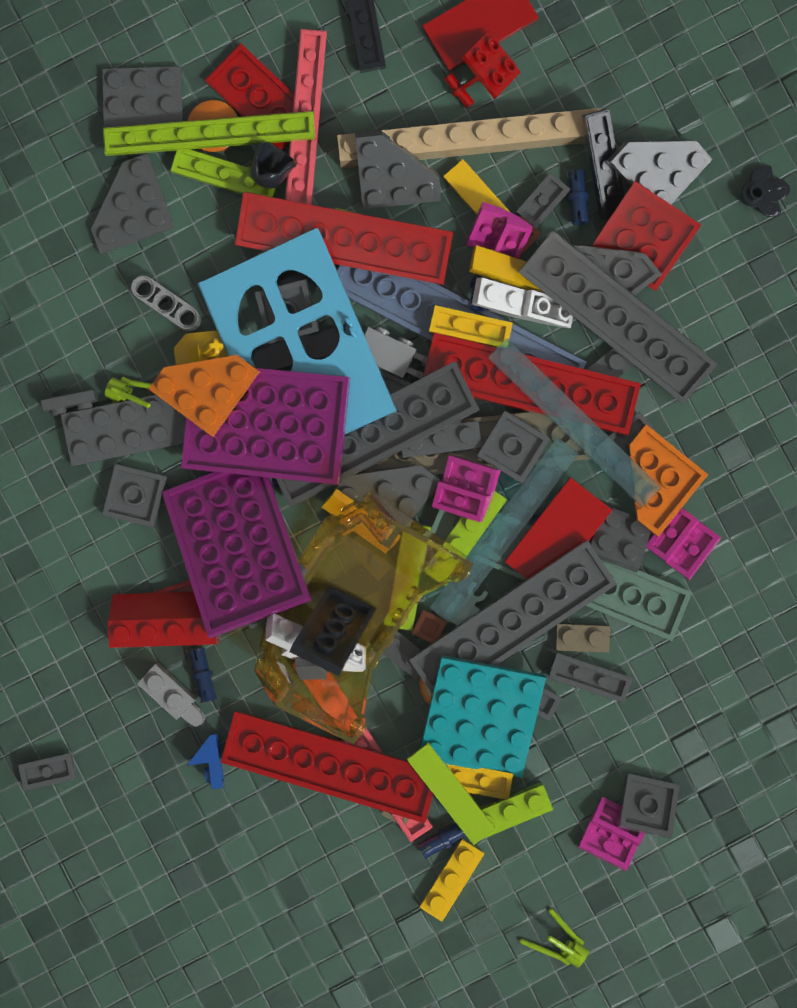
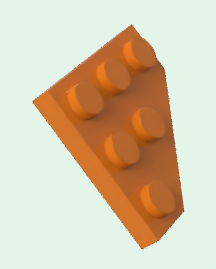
[149,355,260,437]
[628,424,708,537]

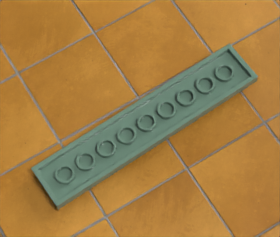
[429,509,692,642]

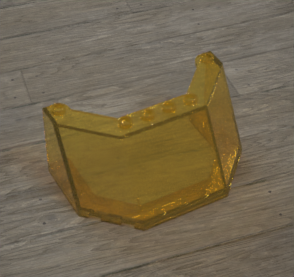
[254,492,473,744]

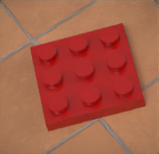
[591,180,701,291]

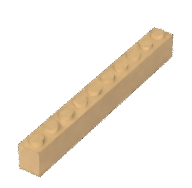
[337,108,601,168]

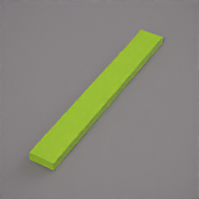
[103,111,316,156]

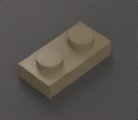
[555,624,610,653]

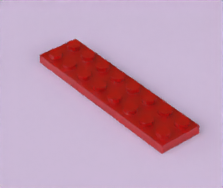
[235,192,454,285]
[423,332,641,436]
[221,710,434,823]

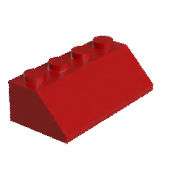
[108,592,220,648]

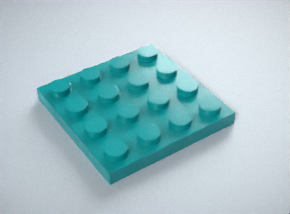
[419,655,546,778]

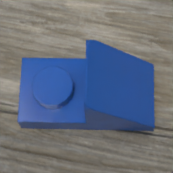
[187,733,225,789]

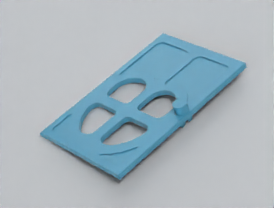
[198,228,397,434]

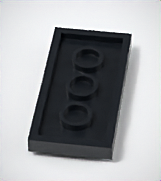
[289,585,377,676]

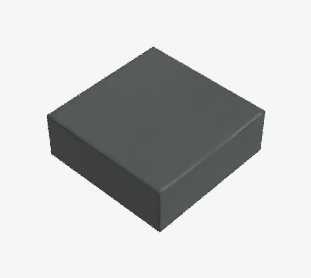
[295,658,327,680]

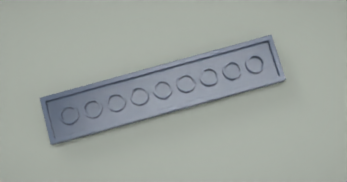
[337,265,587,369]

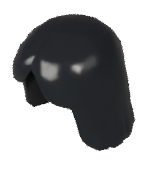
[248,140,297,189]

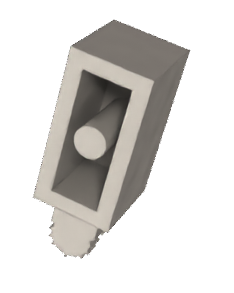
[365,326,428,380]
[137,663,206,727]

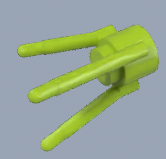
[105,377,152,408]
[519,908,589,968]

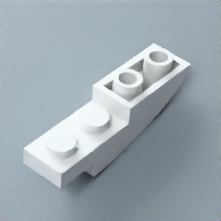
[472,278,573,328]
[265,614,366,672]

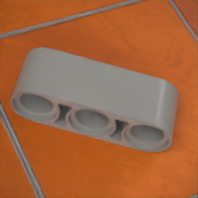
[131,276,201,333]

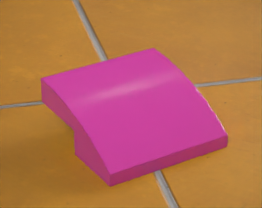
[466,202,533,259]
[432,455,501,522]
[646,508,721,581]
[577,797,645,871]

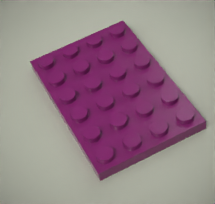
[181,368,351,485]
[162,472,311,639]

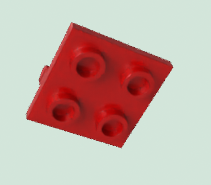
[443,31,521,108]

